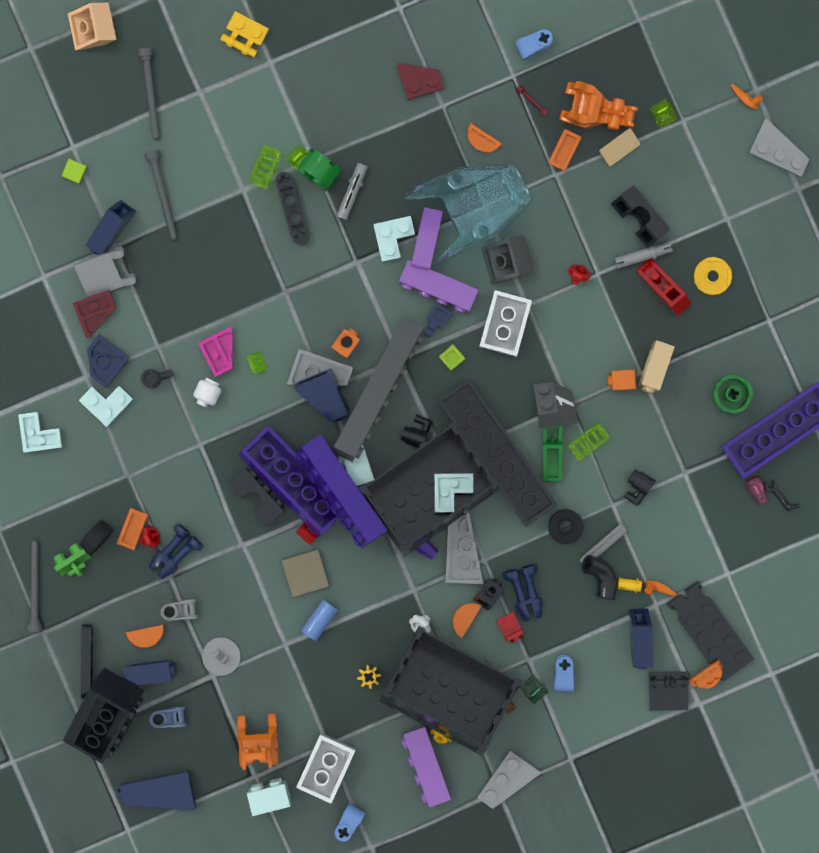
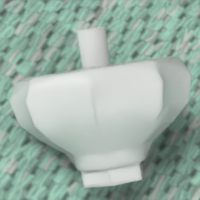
[409,615,431,633]

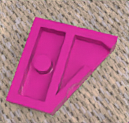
[198,327,233,377]

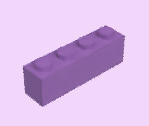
[399,260,479,314]
[401,726,451,807]

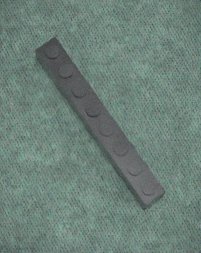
[332,317,424,463]

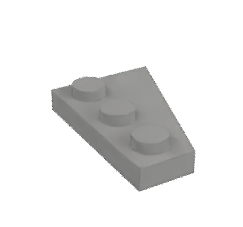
[749,118,810,177]
[287,348,354,386]
[477,750,542,809]

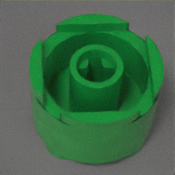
[297,148,342,191]
[712,375,753,414]

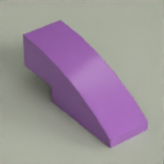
[411,207,443,270]

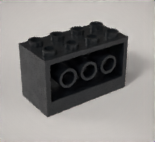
[63,667,145,764]

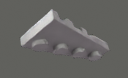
[445,512,484,584]

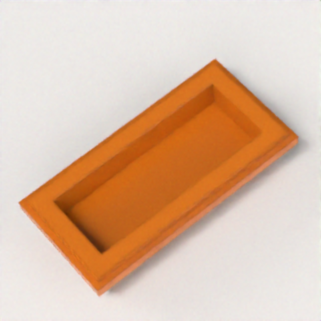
[548,129,582,171]
[116,508,148,550]

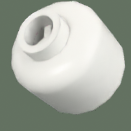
[193,378,221,408]

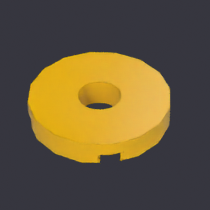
[693,257,732,295]

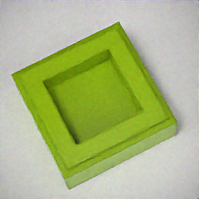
[62,159,87,184]
[439,344,465,371]

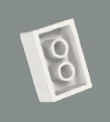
[479,290,532,357]
[296,733,356,803]

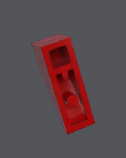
[636,259,691,316]

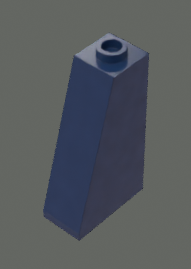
[117,770,197,811]

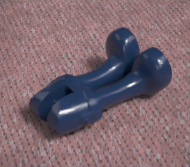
[149,523,204,579]
[502,564,543,622]

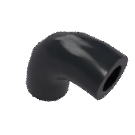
[582,555,617,600]

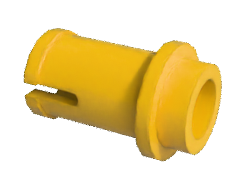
[618,577,642,594]

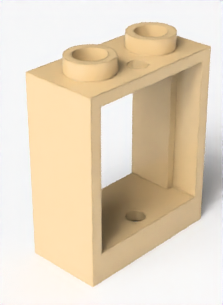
[638,340,675,394]

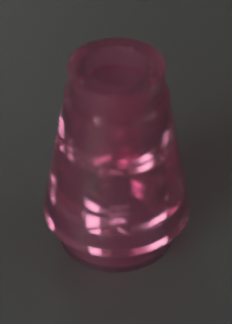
[745,475,769,505]

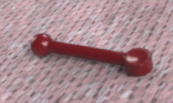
[517,86,548,116]

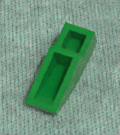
[542,425,563,481]

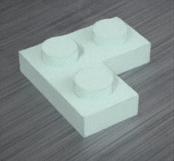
[373,216,415,262]
[79,386,133,427]
[18,412,62,453]
[434,473,473,513]

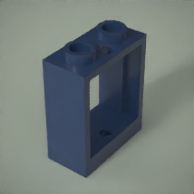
[122,659,177,686]

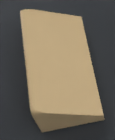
[599,128,641,167]

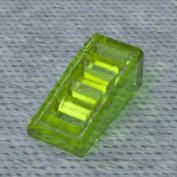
[250,144,282,189]
[568,423,610,461]

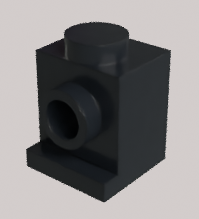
[473,578,504,611]

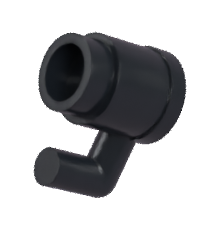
[141,369,174,389]
[400,414,431,449]
[624,469,656,505]

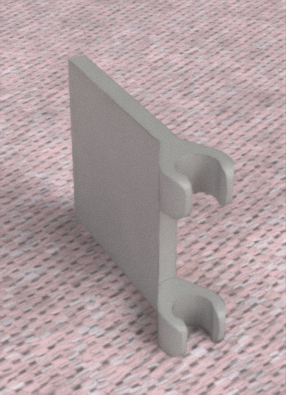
[74,246,136,297]

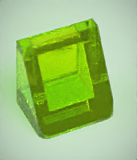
[650,99,677,128]
[285,145,307,174]
[247,352,267,374]

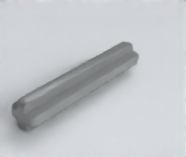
[579,524,627,564]

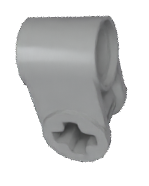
[161,599,199,621]

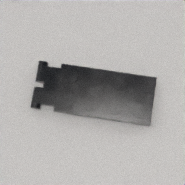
[667,581,754,681]

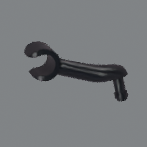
[764,480,800,511]

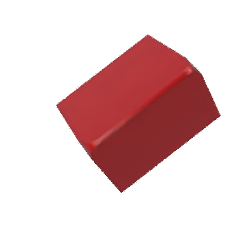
[296,523,318,545]

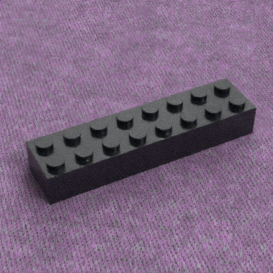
[437,379,557,527]

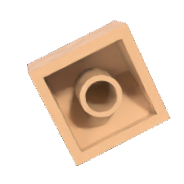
[67,2,116,51]

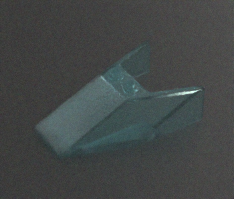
[402,165,532,265]

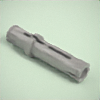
[336,163,368,220]
[614,241,673,269]

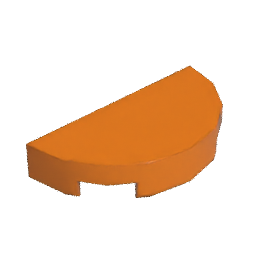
[468,123,502,153]
[453,603,481,638]
[126,624,164,648]
[689,659,723,689]

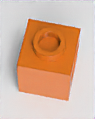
[331,328,361,359]
[607,370,636,391]

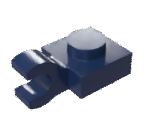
[424,302,453,338]

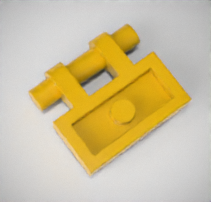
[220,11,269,57]

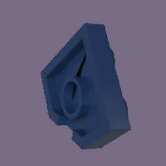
[87,334,130,388]

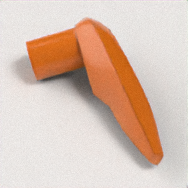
[731,84,763,109]
[644,580,677,597]

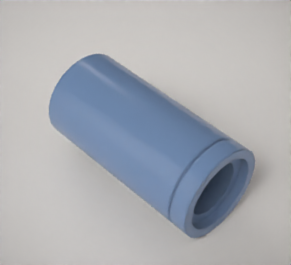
[301,599,338,642]

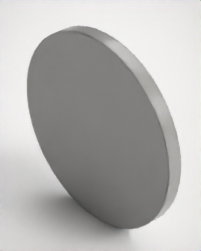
[202,637,241,676]

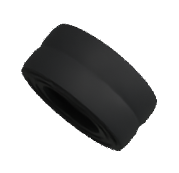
[548,509,584,544]
[79,520,113,555]

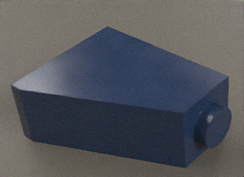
[86,200,136,255]
[294,369,350,422]
[629,608,653,669]

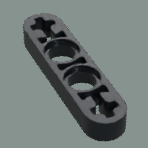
[276,172,309,245]
[81,624,93,699]

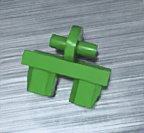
[54,543,91,577]

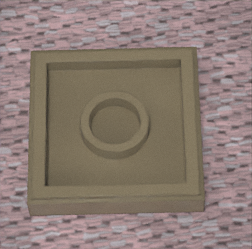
[281,549,329,597]

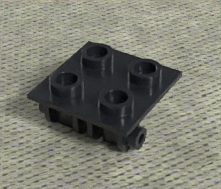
[649,671,689,711]

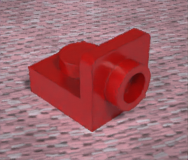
[496,612,524,643]

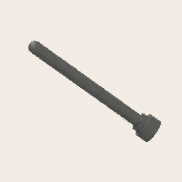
[137,48,160,140]
[144,150,178,241]
[27,540,42,632]

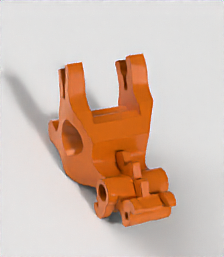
[559,81,638,131]
[237,713,279,770]

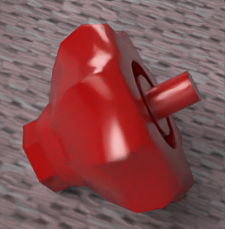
[568,264,591,285]
[139,525,161,549]

